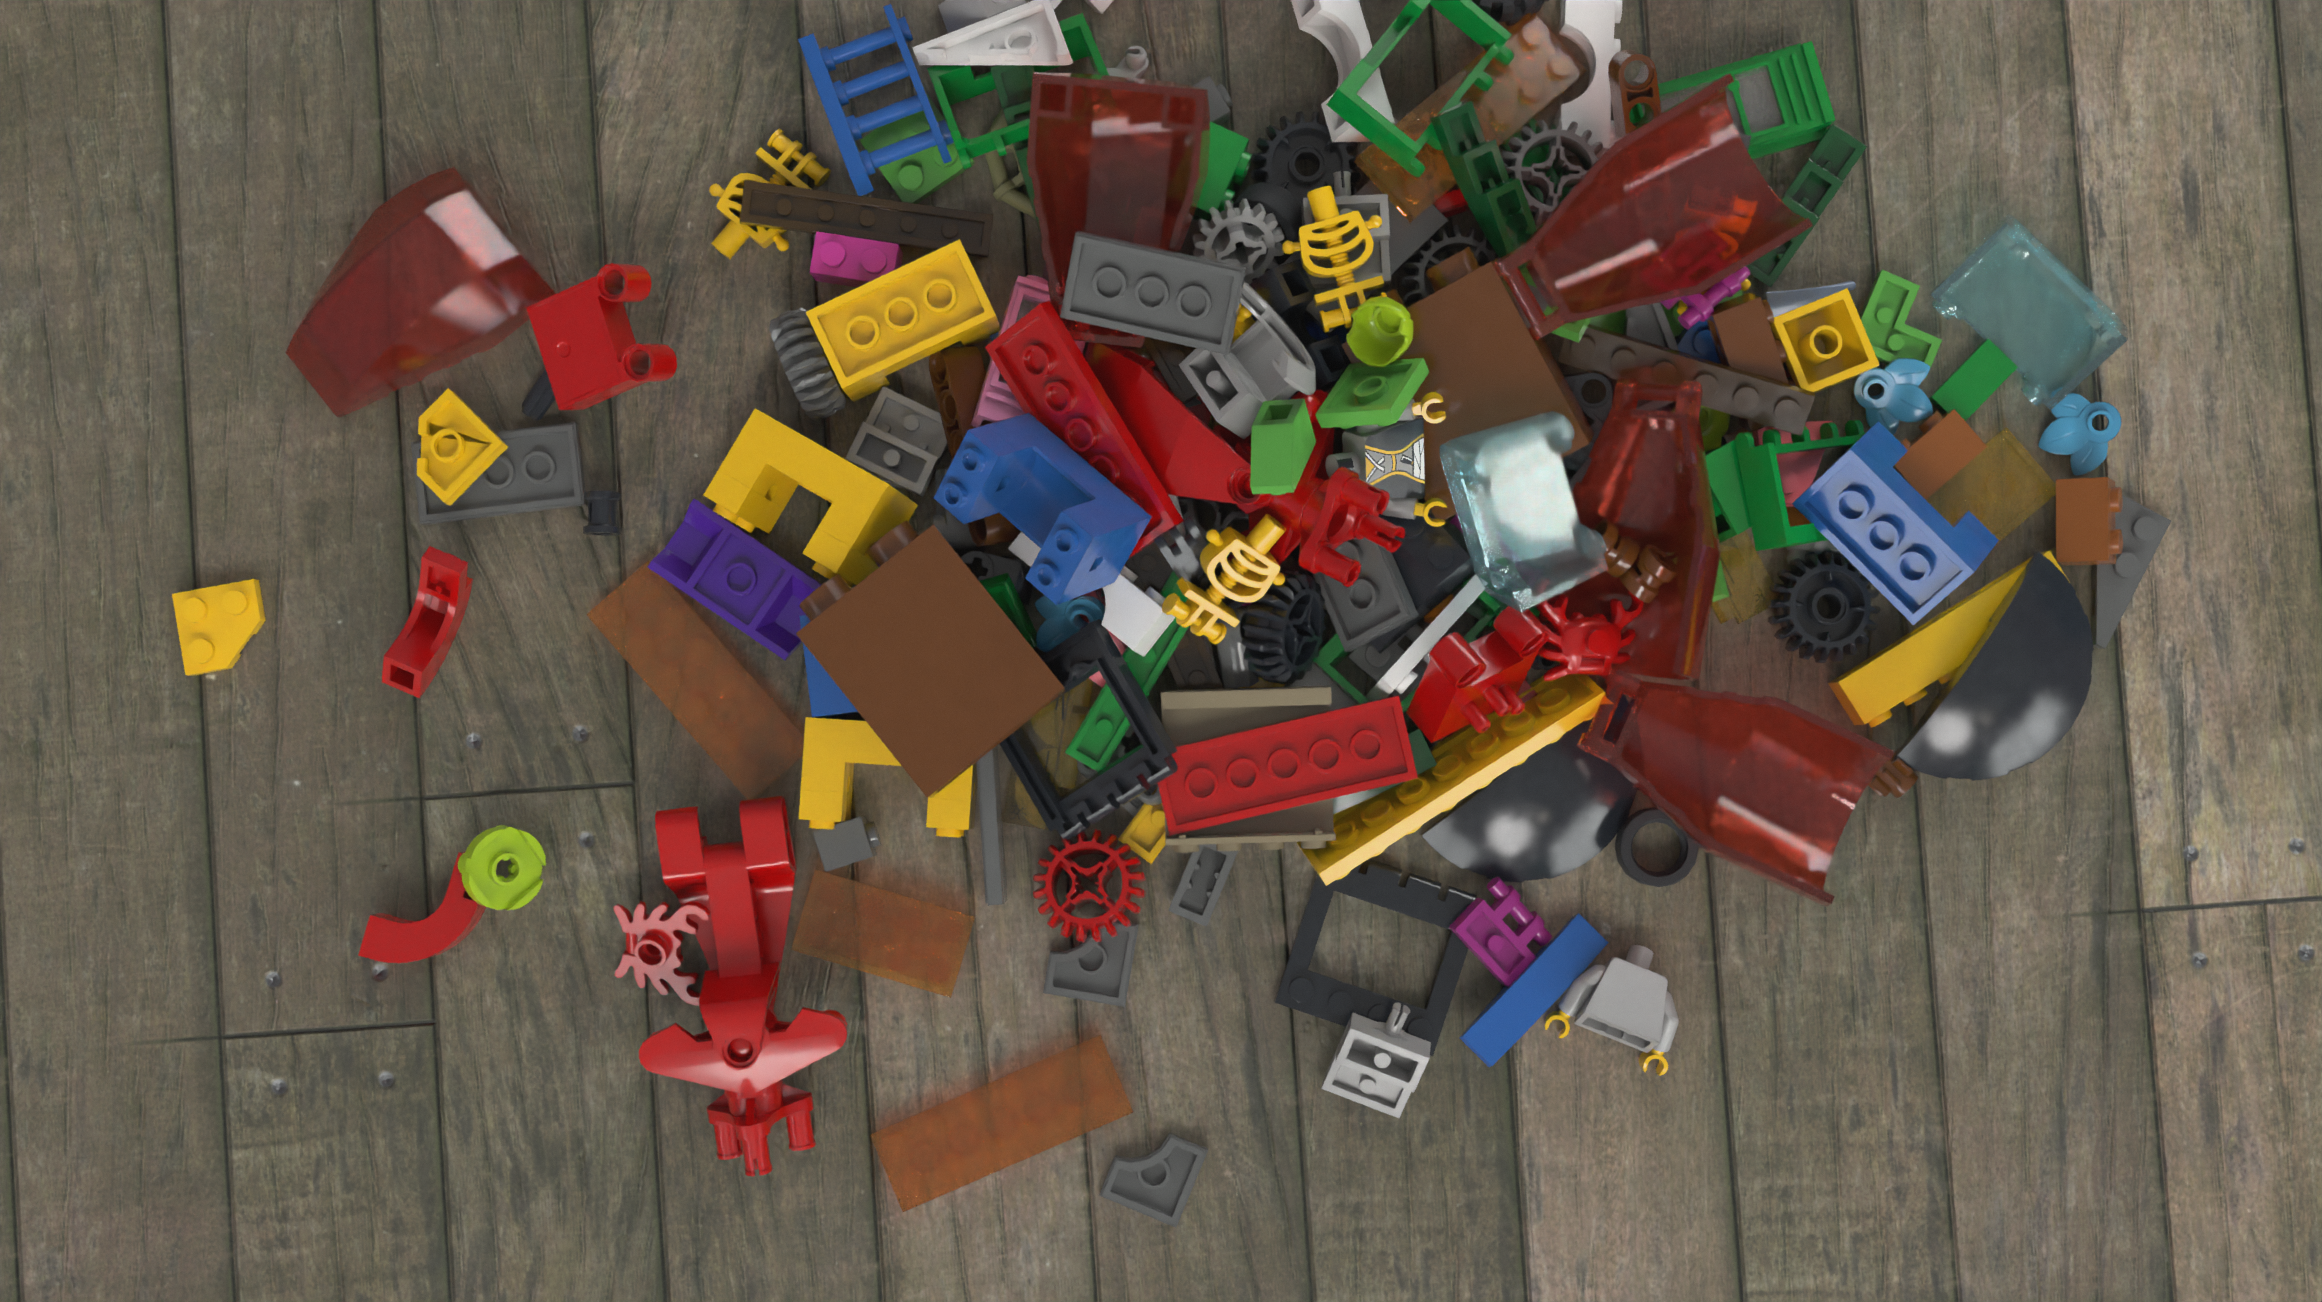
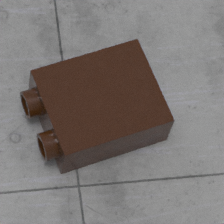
[1341,247,1595,520]
[796,520,1065,798]

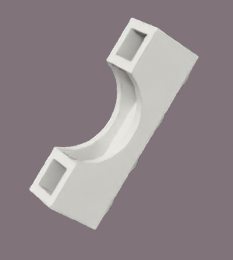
[1291,0,1395,142]
[1555,0,1622,157]
[1008,532,1175,657]

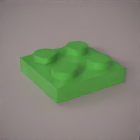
[860,94,975,204]
[1315,358,1429,429]

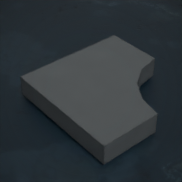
[1043,920,1139,1007]
[1099,1132,1208,1228]

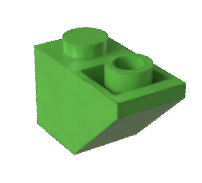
[1250,399,1316,495]

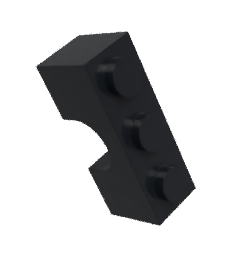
[1249,259,1351,395]

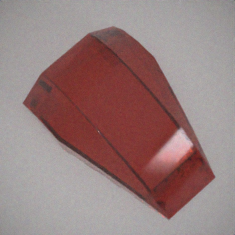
[1027,72,1210,348]
[285,167,557,418]

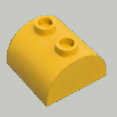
[1770,288,1880,393]

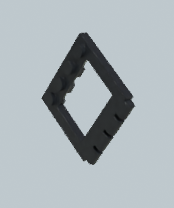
[1000,619,1178,840]
[1274,859,1477,1056]

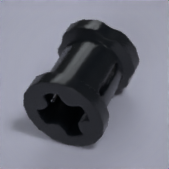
[583,491,622,536]

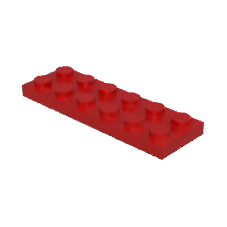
[985,300,1183,559]
[1158,695,1418,836]

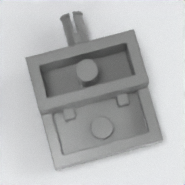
[1301,171,1391,288]
[845,386,948,497]
[1321,1003,1431,1118]

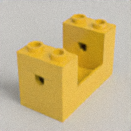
[806,239,1000,402]
[703,408,918,588]
[799,717,977,838]

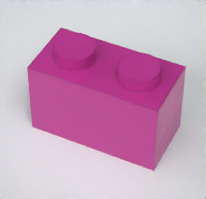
[810,231,903,287]

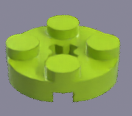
[458,825,546,910]

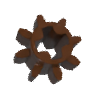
[1865,747,1919,798]

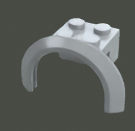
[1179,281,1316,439]

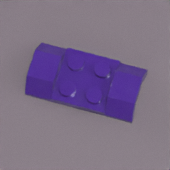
[647,498,822,660]

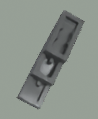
[1168,844,1238,927]

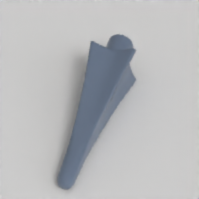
[1761,281,1856,317]

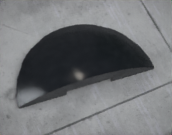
[1894,552,2094,781]
[1421,683,1642,883]

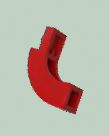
[382,546,473,698]
[358,851,486,963]

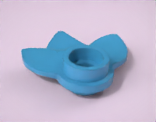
[1853,358,1933,436]
[2038,393,2121,475]
[1035,595,1105,653]

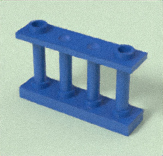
[798,4,954,196]

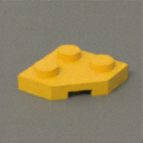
[417,388,508,506]
[172,579,266,676]

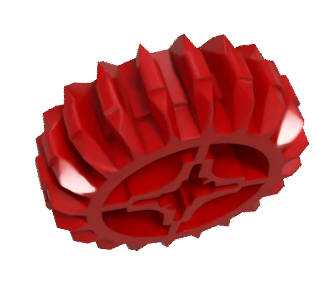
[1033,829,1146,943]

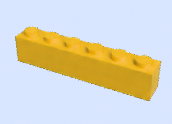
[1828,550,2069,728]

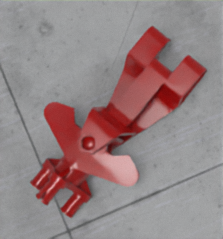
[1084,336,1405,587]
[639,796,847,1176]

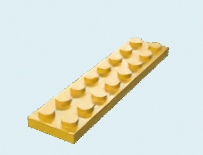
[1296,674,1611,886]

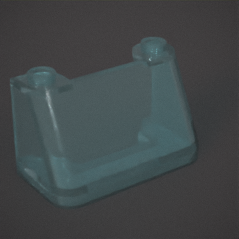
[1931,214,2128,410]
[1439,411,1608,612]

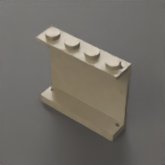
[1161,685,1336,853]

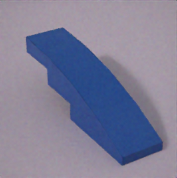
[1459,913,1609,1067]

